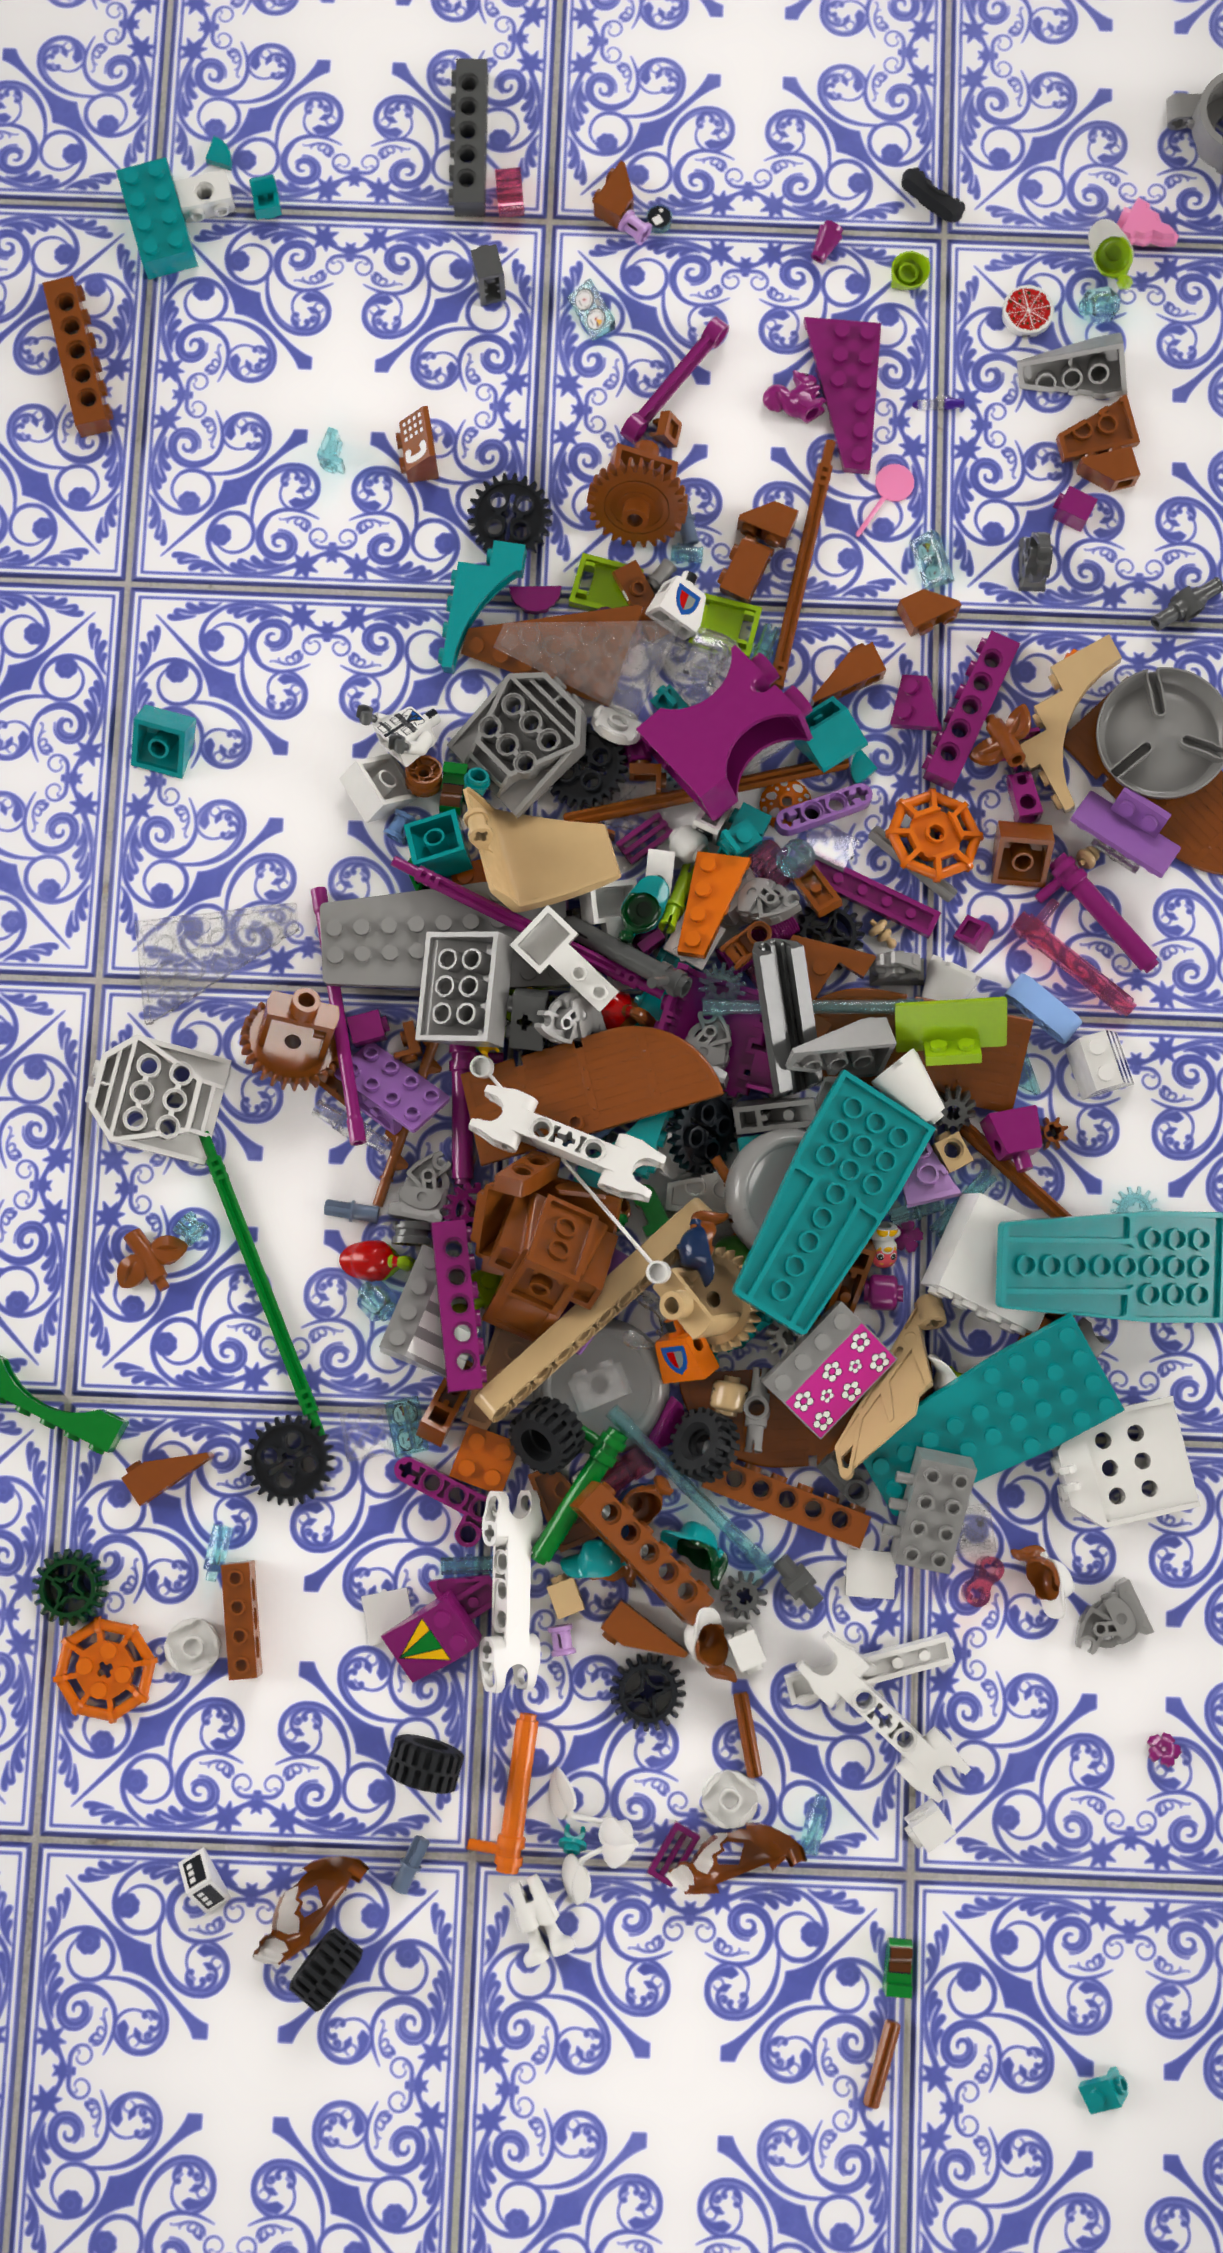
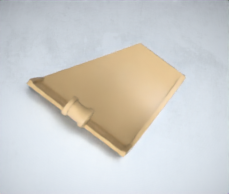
[463,787,621,913]

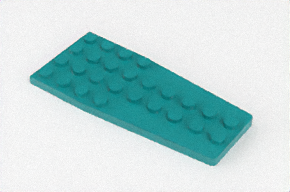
[732,1069,936,1335]
[995,1210,1223,1323]
[863,1312,1125,1516]

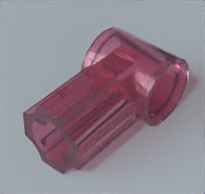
[601,1444,656,1492]

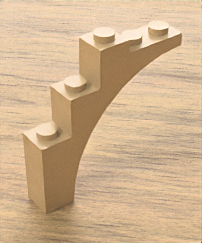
[1020,634,1122,814]

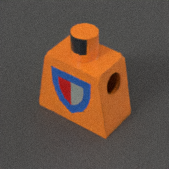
[655,1319,720,1384]

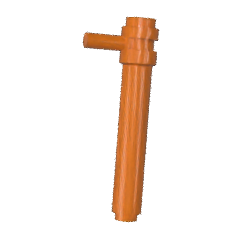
[467,1712,539,1874]

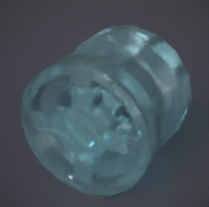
[173,1211,208,1246]

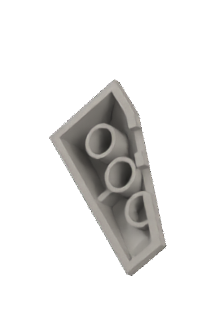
[1017,332,1128,399]
[785,1017,897,1078]

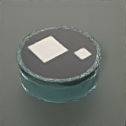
[646,205,672,234]

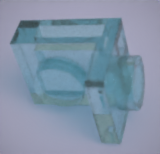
[317,427,346,474]

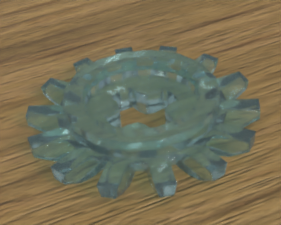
[697,962,747,1012]
[1110,1186,1160,1213]

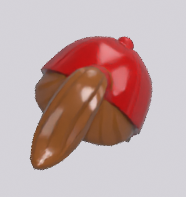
[601,990,656,1030]

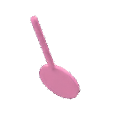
[855,464,914,537]

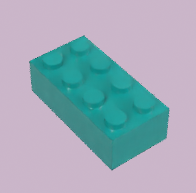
[116,157,198,280]

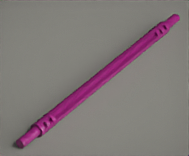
[391,856,665,999]

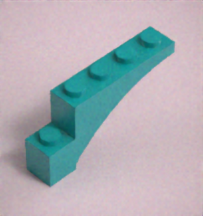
[438,540,527,674]
[573,1110,676,1189]

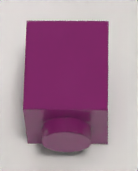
[1053,485,1098,532]
[346,1009,390,1048]

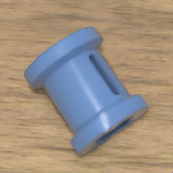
[383,809,417,844]

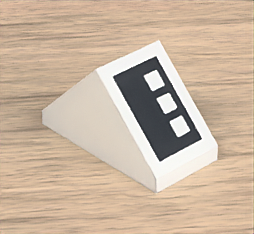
[692,807,733,845]
[178,1847,232,1914]

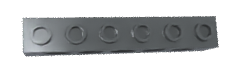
[448,59,489,217]

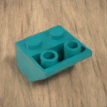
[794,696,868,772]

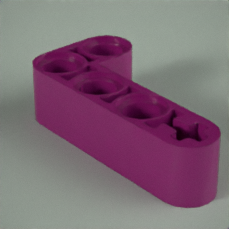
[394,1456,487,1547]

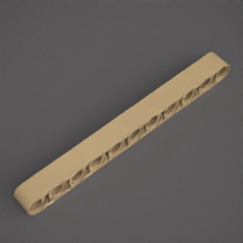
[474,1198,713,1423]

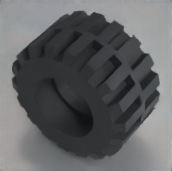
[508,1396,586,1475]
[386,1734,464,1794]
[289,1928,363,2012]

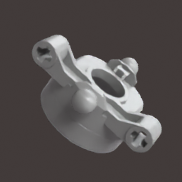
[1166,73,1223,174]

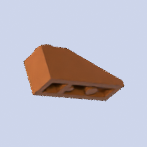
[810,642,886,708]
[823,1239,877,1314]
[416,1360,473,1447]
[121,1452,215,1506]
[601,1598,689,1658]

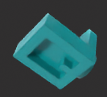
[719,818,763,856]

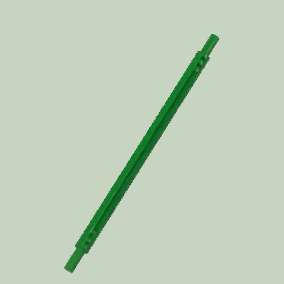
[199,1131,326,1436]

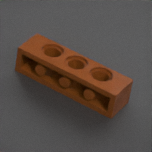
[221,1560,263,1681]

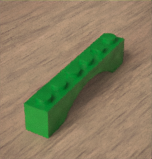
[0,1355,129,1455]

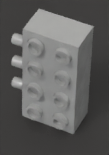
[882,1446,977,1574]

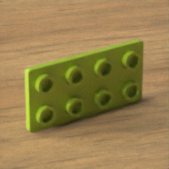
[895,997,1008,1066]

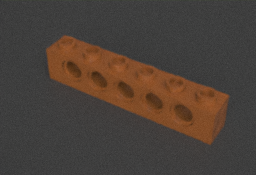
[42,275,114,438]
[701,1461,871,1549]
[569,1481,715,1626]

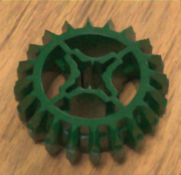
[31,1549,110,1626]

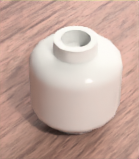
[669,824,709,864]

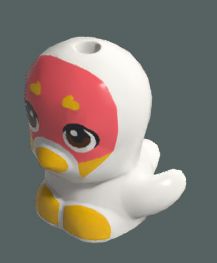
[870,1221,901,1268]

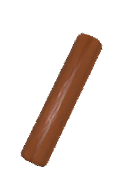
[733,1692,762,1778]
[863,2019,901,2109]

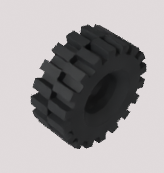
[668,1407,740,1483]

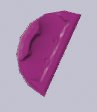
[509,586,562,615]
[644,1396,684,1450]

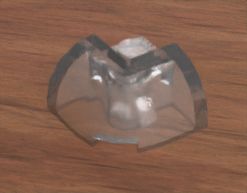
[683,626,742,689]

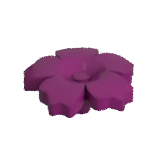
[895,1219,924,1253]
[1147,1732,1182,1768]

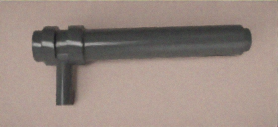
[563,916,692,998]

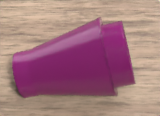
[811,220,843,264]

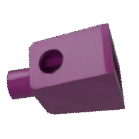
[979,1105,1042,1173]

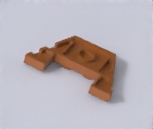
[790,935,876,1038]

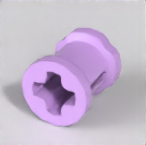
[618,209,652,245]
[547,1624,576,1657]

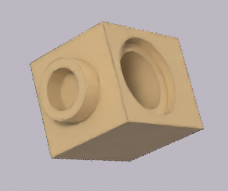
[931,1131,974,1174]
[546,1573,585,1620]

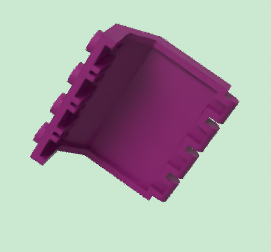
[653,962,766,1098]

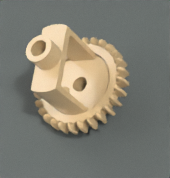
[652,1246,761,1353]

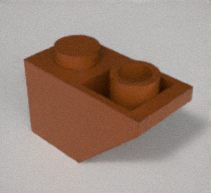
[592,160,634,229]
[1076,446,1141,492]
[736,501,799,549]
[896,589,961,637]

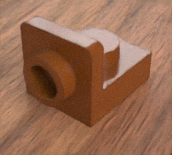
[393,1020,424,1064]

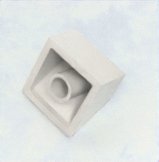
[339,753,419,823]

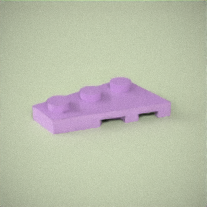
[903,1142,962,1208]

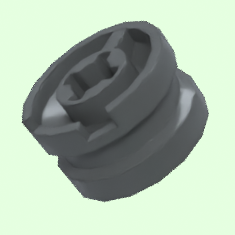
[392,1221,431,1246]

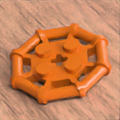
[885,788,984,883]
[52,1616,158,1724]

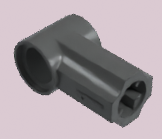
[817,1451,869,1505]

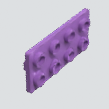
[1070,786,1181,878]
[334,1042,450,1135]

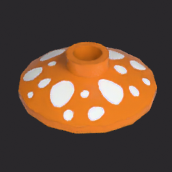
[759,781,811,828]

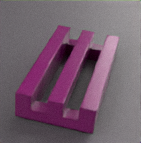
[616,812,673,866]
[647,1820,700,1888]

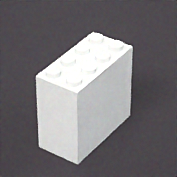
[920,1193,1045,1336]

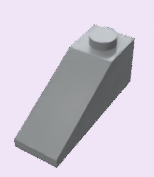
[733,1097,817,1135]

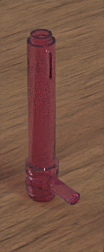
[1010,899,1137,1017]

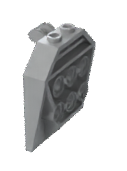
[447,672,587,818]

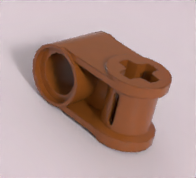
[719,921,772,971]

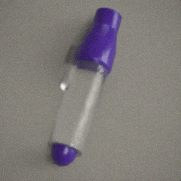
[912,395,964,411]

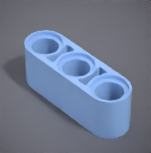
[1004,973,1082,1044]

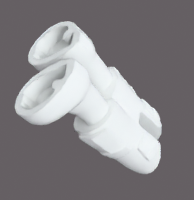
[510,1874,576,1968]

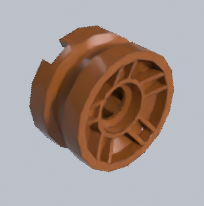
[405,755,443,798]

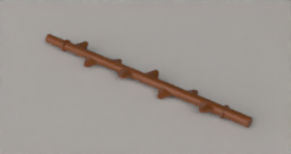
[372,1041,442,1208]

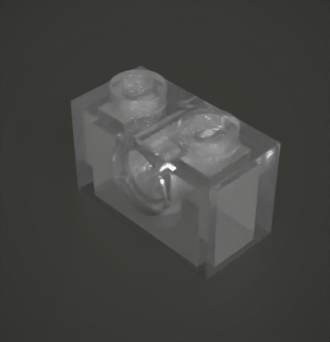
[567,1358,632,1414]

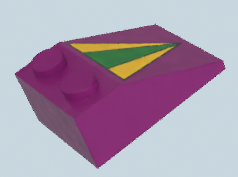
[381,1589,482,1683]

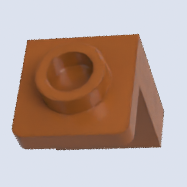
[629,760,667,794]

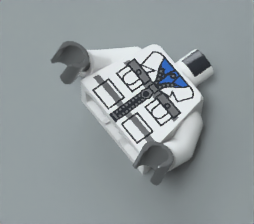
[356,704,442,767]

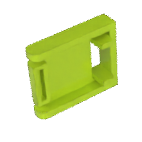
[569,553,643,611]
[688,593,763,659]

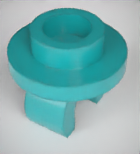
[558,1824,587,1855]

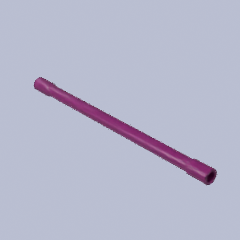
[311,887,367,1146]

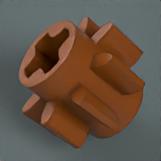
[1040,1117,1069,1150]

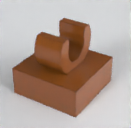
[649,410,682,448]

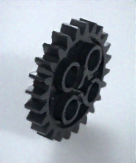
[467,473,552,558]
[549,723,629,810]
[666,1091,737,1175]
[244,1415,336,1506]

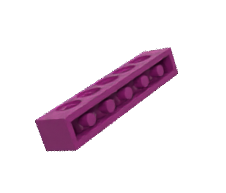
[921,630,1020,791]
[431,1219,487,1393]

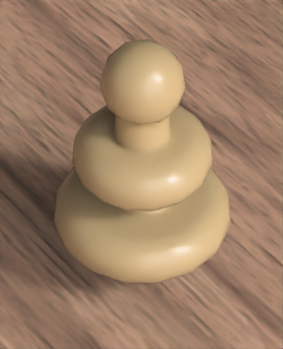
[1076,842,1104,869]
[868,919,897,949]

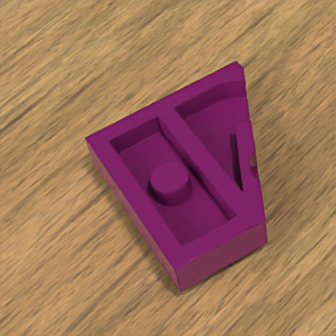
[890,674,942,731]
[428,1574,493,1620]

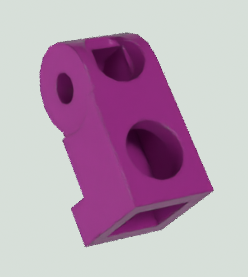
[1006,771,1043,823]

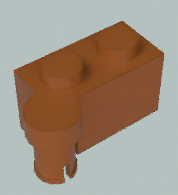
[717,534,775,604]

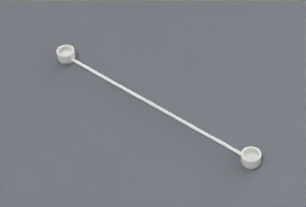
[470,1055,671,1284]

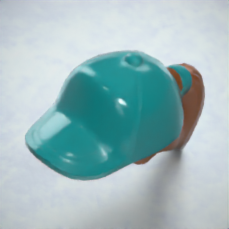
[560,1539,637,1588]

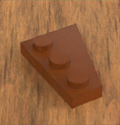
[1056,394,1140,463]
[527,1470,598,1553]

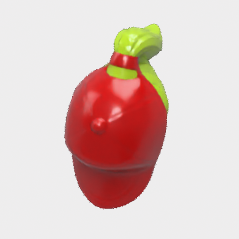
[339,1240,416,1282]

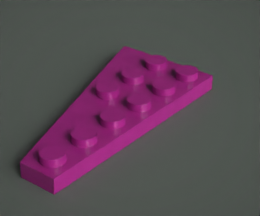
[803,317,881,475]

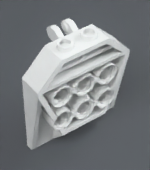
[85,1034,232,1166]
[1050,1396,1201,1528]

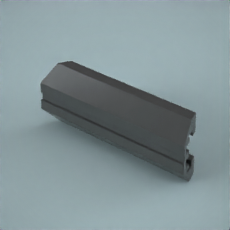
[752,938,824,1099]

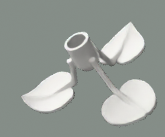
[548,1767,639,1906]

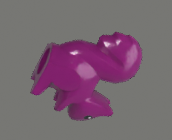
[762,370,826,424]

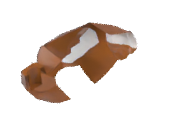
[666,1822,807,1894]
[253,1856,370,1965]

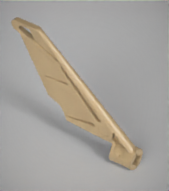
[835,1293,947,1480]

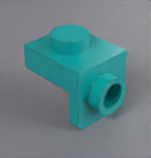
[249,174,282,220]
[1078,2066,1128,2115]

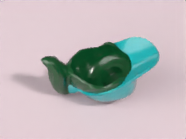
[618,875,669,945]
[660,1521,728,1590]

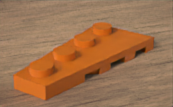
[677,851,751,959]

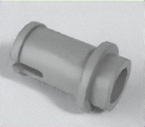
[646,558,677,593]

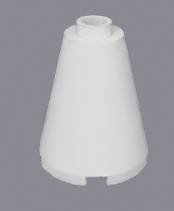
[921,954,982,1001]
[871,1048,945,1125]

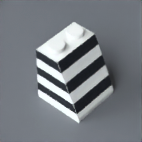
[1065,1030,1135,1100]

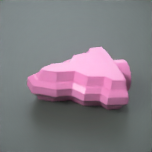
[1117,197,1179,247]

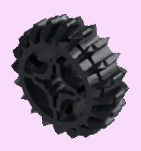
[794,905,865,971]
[610,1652,686,1732]

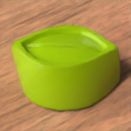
[890,251,930,290]

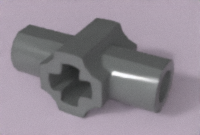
[773,1554,823,1610]

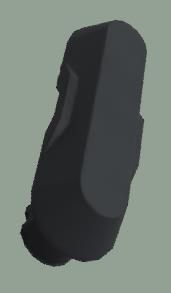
[901,167,965,222]

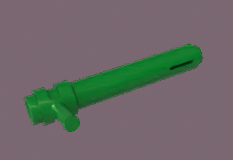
[531,1425,628,1566]

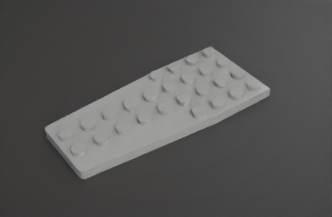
[320,882,570,990]

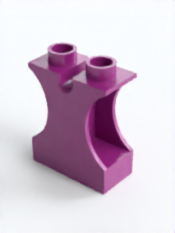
[636,645,813,822]

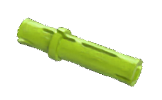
[658,863,694,934]

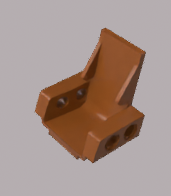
[470,1150,623,1276]
[481,1193,618,1342]

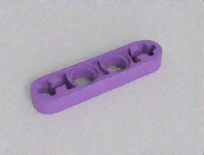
[774,783,873,836]

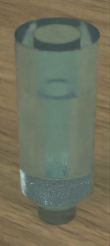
[203,1524,233,1582]
[799,1794,829,1856]

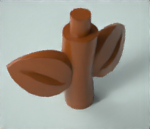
[968,704,1031,767]
[117,1228,188,1292]

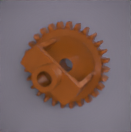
[586,440,688,548]
[239,988,340,1091]

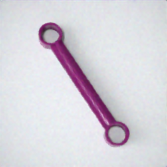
[620,316,730,444]

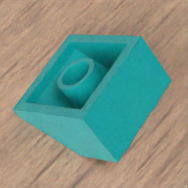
[131,704,196,779]
[404,809,473,877]

